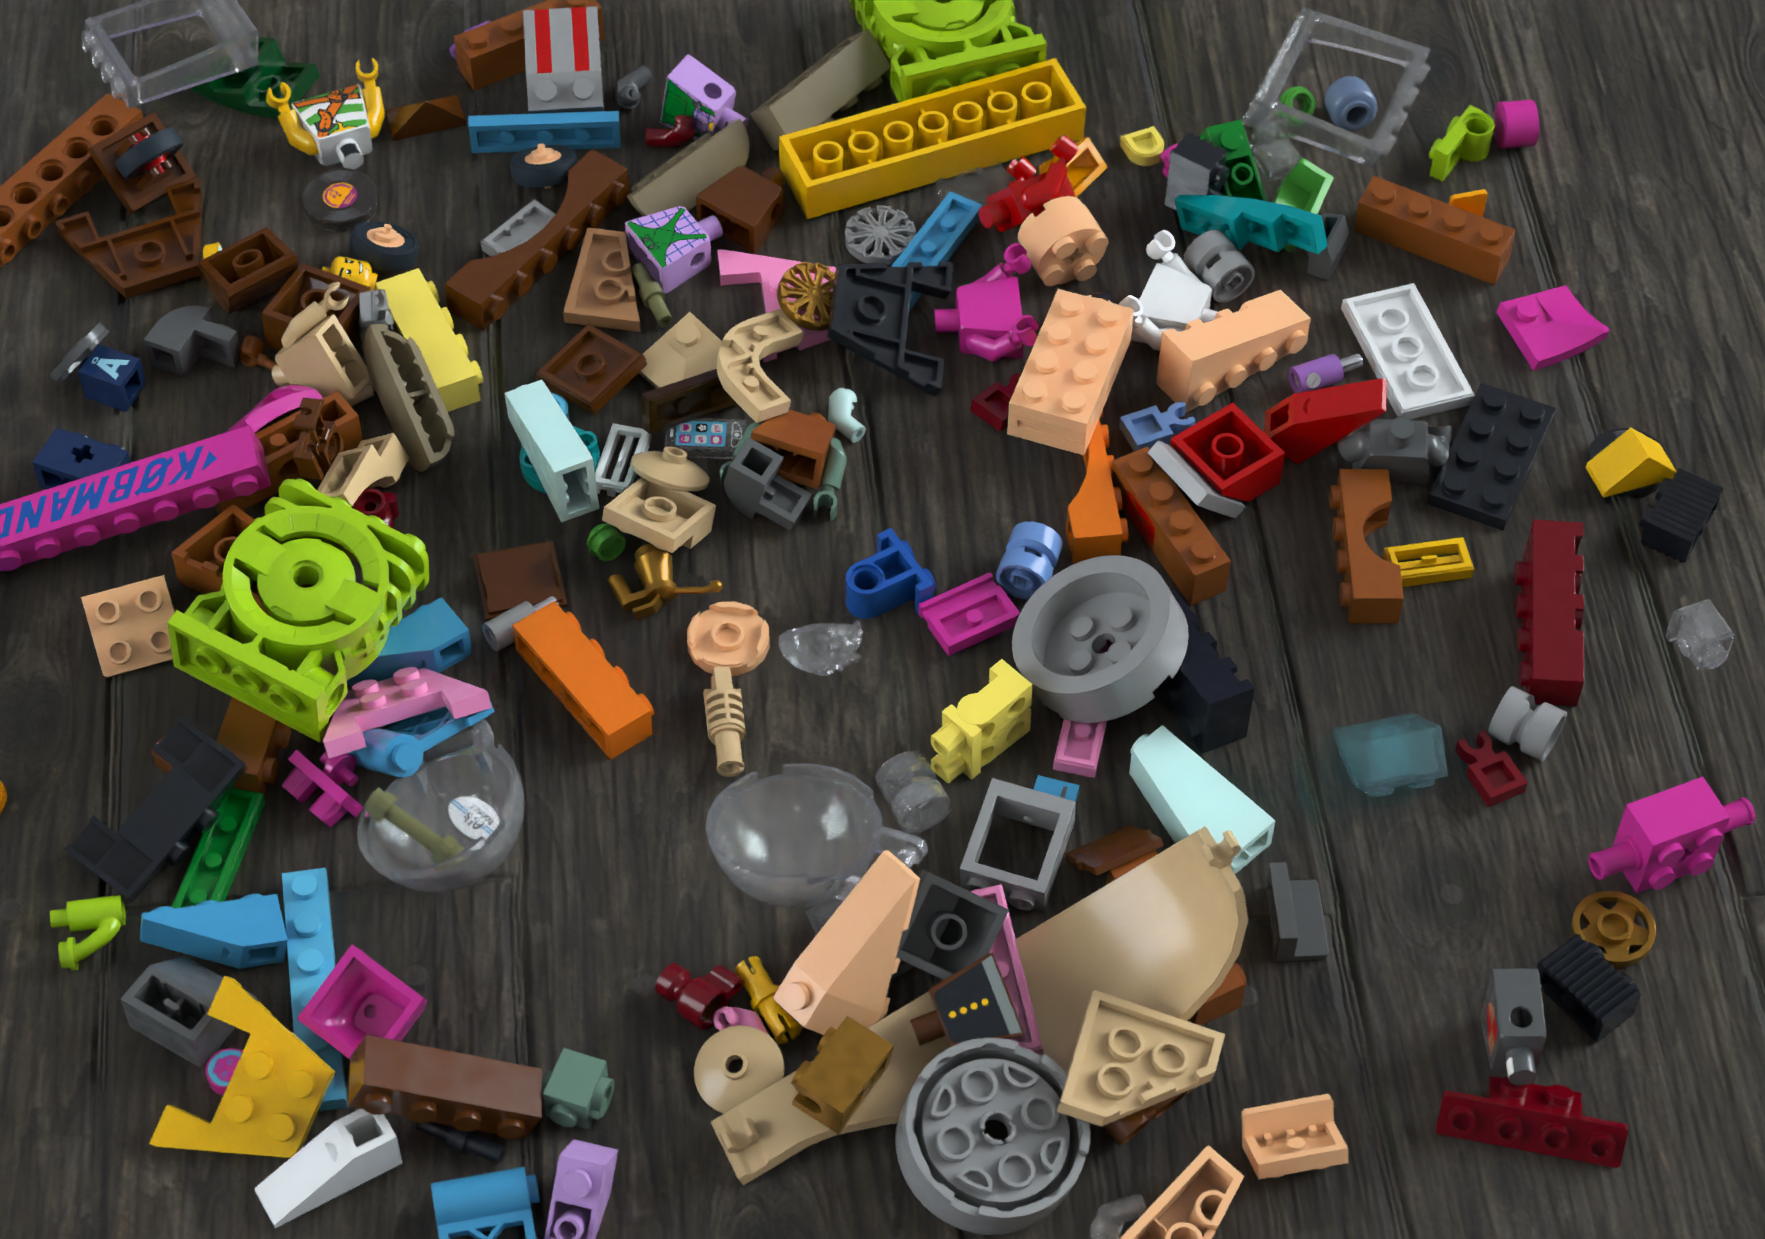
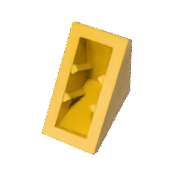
[1586,428,1676,498]

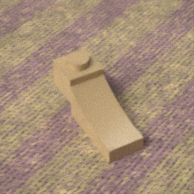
[317,433,409,507]

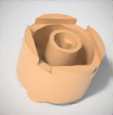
[1018,196,1109,286]

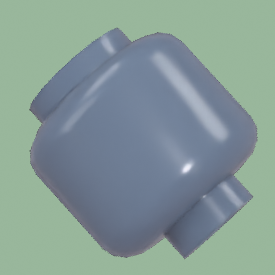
[1324,76,1377,132]

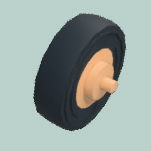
[510,143,578,188]
[349,221,419,271]

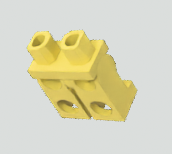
[931,659,1032,783]

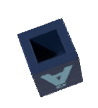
[78,344,146,412]

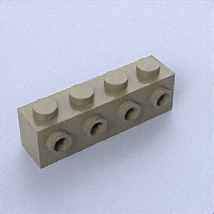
[750,30,891,151]

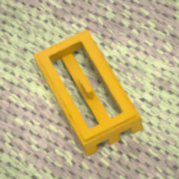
[1382,537,1474,587]

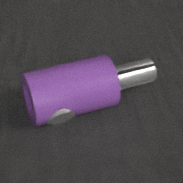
[1288,354,1363,393]

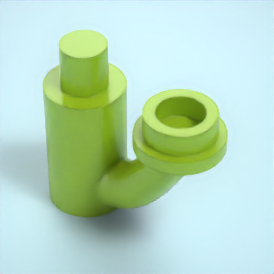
[50,895,126,971]

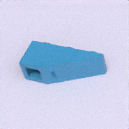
[347,597,472,685]
[139,894,288,969]

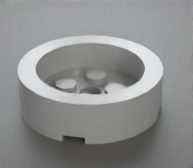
[1012,555,1189,723]
[895,1038,1090,1235]

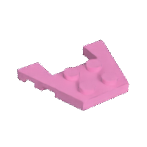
[717,249,836,363]
[323,667,492,759]

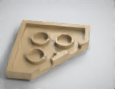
[1057,990,1225,1127]

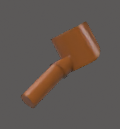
[240,336,277,371]

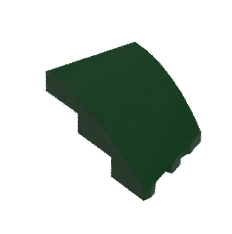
[181,37,320,119]

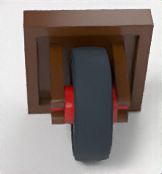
[88,112,196,215]

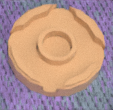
[687,601,770,676]

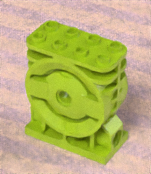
[849,0,1047,103]
[167,478,429,743]

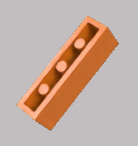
[512,601,654,760]

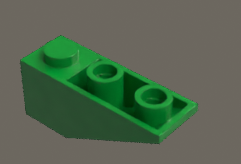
[1199,119,1267,201]

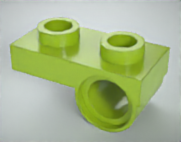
[1429,105,1495,182]

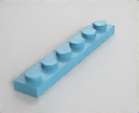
[282,867,348,1111]

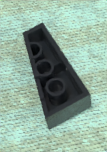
[1160,588,1255,754]

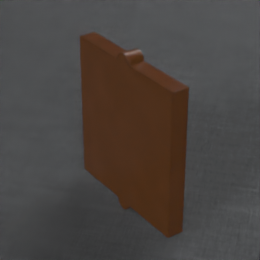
[1065,825,1164,876]

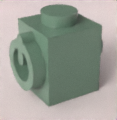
[542,1048,615,1130]

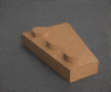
[563,227,640,332]

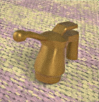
[607,543,723,619]

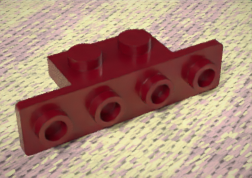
[1436,1076,1628,1168]

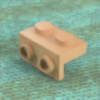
[1241,1094,1348,1180]

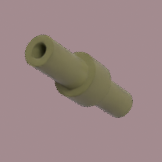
[631,263,673,327]

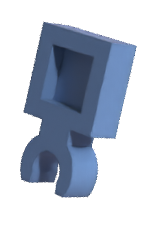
[1119,402,1195,452]

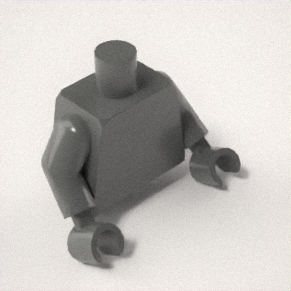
[1335,417,1452,485]

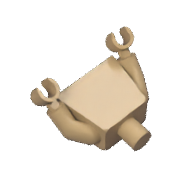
[272,282,376,406]

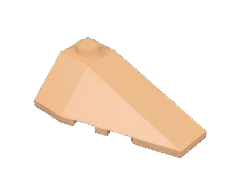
[773,850,920,1035]

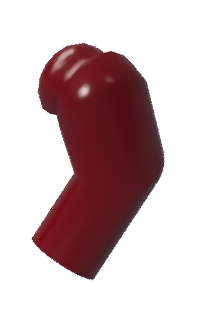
[645,115,696,148]

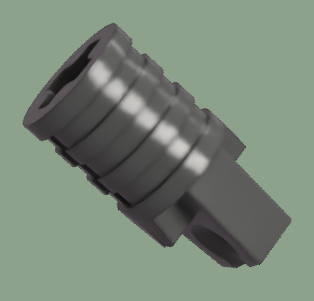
[358,289,395,362]

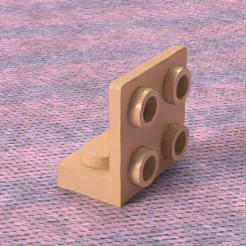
[81,575,175,678]

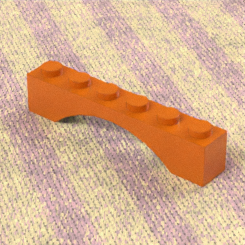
[1066,410,1129,563]

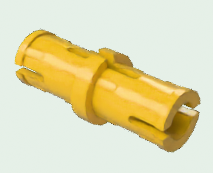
[734,956,802,1044]

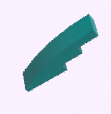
[1174,195,1328,254]

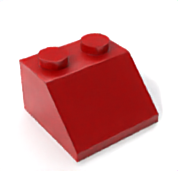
[1170,403,1285,502]

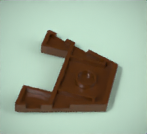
[55,177,202,299]

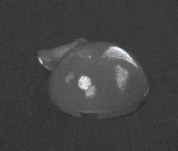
[357,719,525,892]
[706,763,928,908]

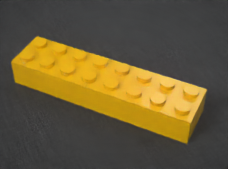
[779,58,1086,219]

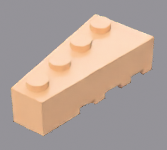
[1156,290,1311,413]
[1120,1145,1244,1239]

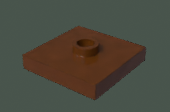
[535,324,647,415]

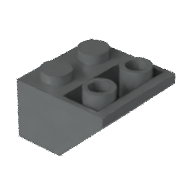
[120,956,257,1069]

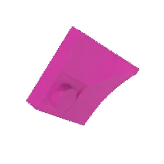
[1496,285,1610,371]
[225,385,323,433]

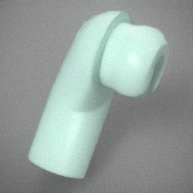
[828,388,866,443]

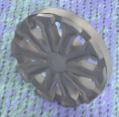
[845,205,916,265]

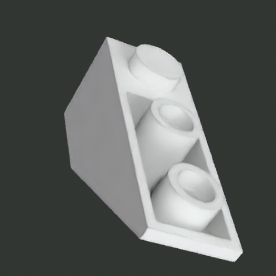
[254,1109,402,1228]

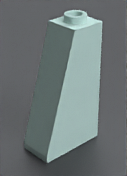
[504,380,599,523]
[1129,725,1275,874]

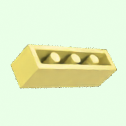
[375,268,483,412]

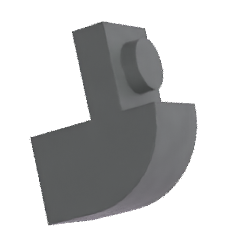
[144,306,241,377]
[724,437,812,531]

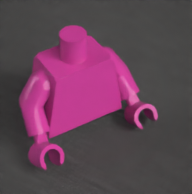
[934,243,1039,362]

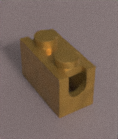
[791,1016,894,1134]

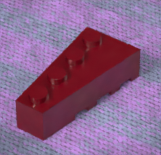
[1514,519,1584,706]

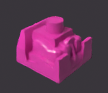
[296,944,427,1059]

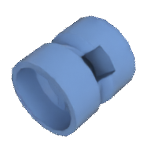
[996,522,1063,600]

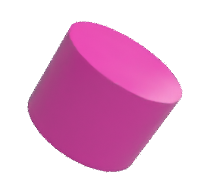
[1494,99,1539,149]

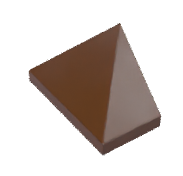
[385,95,466,141]

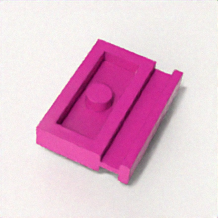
[918,572,1020,656]

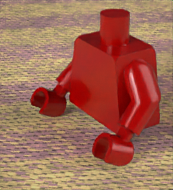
[979,135,1078,233]

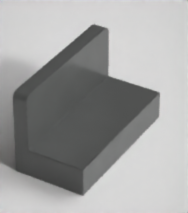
[1265,862,1329,962]

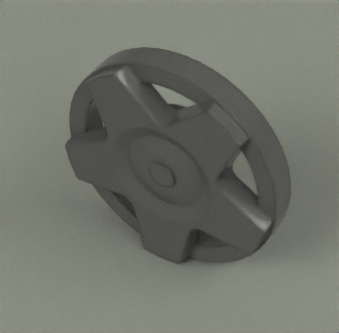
[49,322,110,383]

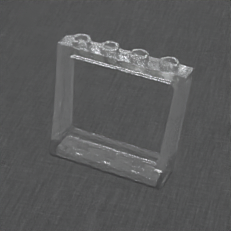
[81,0,258,108]
[1242,7,1431,167]

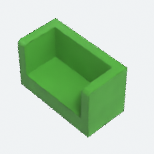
[1272,158,1334,253]

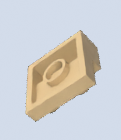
[602,477,716,553]

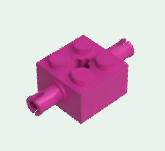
[1588,777,1756,893]

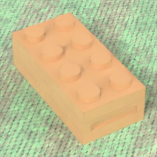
[1007,289,1134,455]

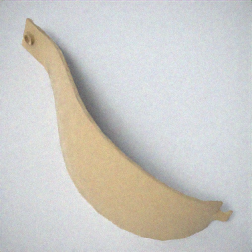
[711,826,1248,1185]

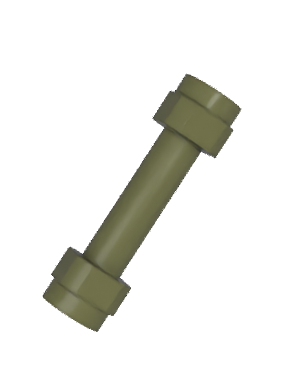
[363,787,465,870]

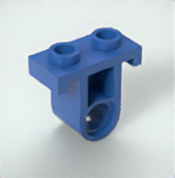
[845,528,936,619]

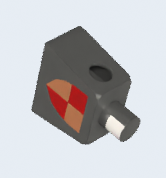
[1480,968,1546,1085]

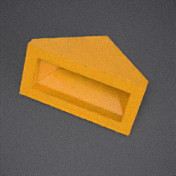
[1039,137,1108,198]

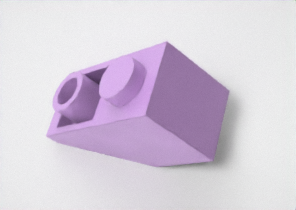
[545,1139,618,1239]

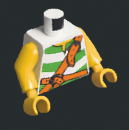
[266,58,385,170]

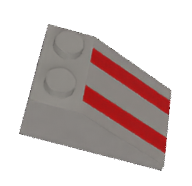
[523,6,604,114]

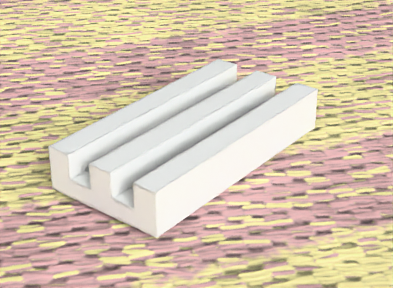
[595,423,652,497]

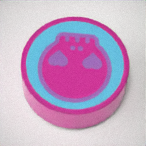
[206,1048,243,1095]

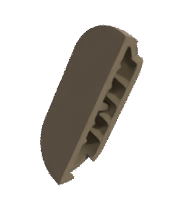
[627,118,750,216]
[364,324,454,472]

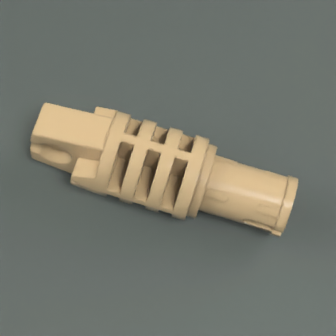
[703,667,746,777]

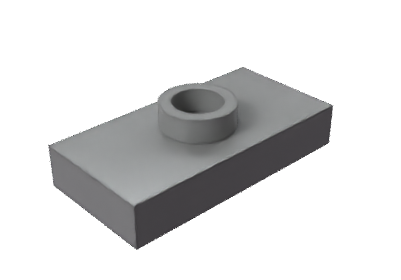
[481,199,556,256]

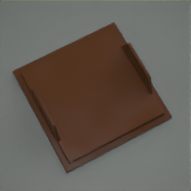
[472,540,568,621]

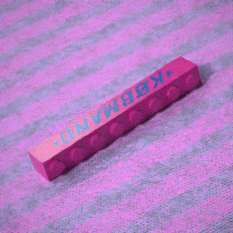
[0,425,271,572]

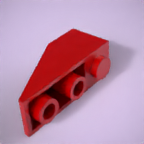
[1264,378,1387,465]

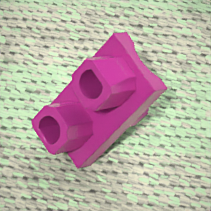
[281,750,364,828]

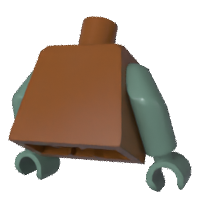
[719,409,847,521]

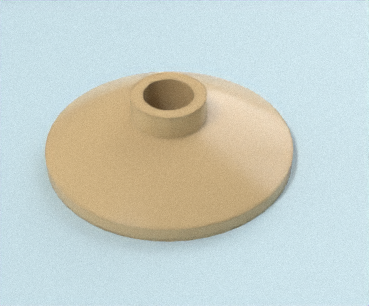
[630,446,709,491]
[694,1025,785,1114]

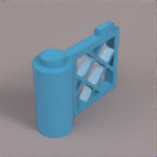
[349,701,495,778]
[431,1166,540,1239]

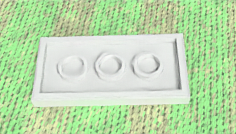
[1341,283,1475,419]

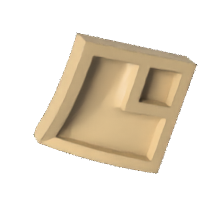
[639,312,722,389]

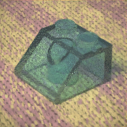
[1332,712,1448,797]

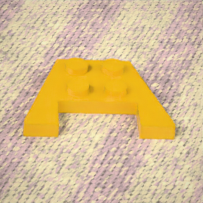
[149,976,335,1158]

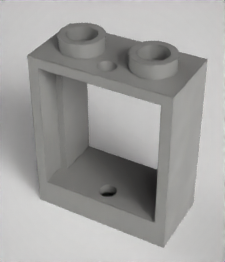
[960,778,1076,911]

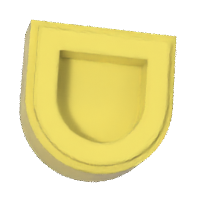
[1120,126,1164,166]

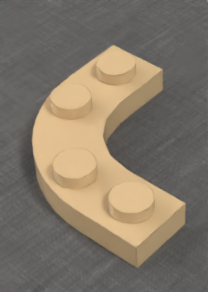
[716,309,804,423]

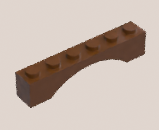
[445,149,630,331]

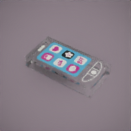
[664,418,747,459]

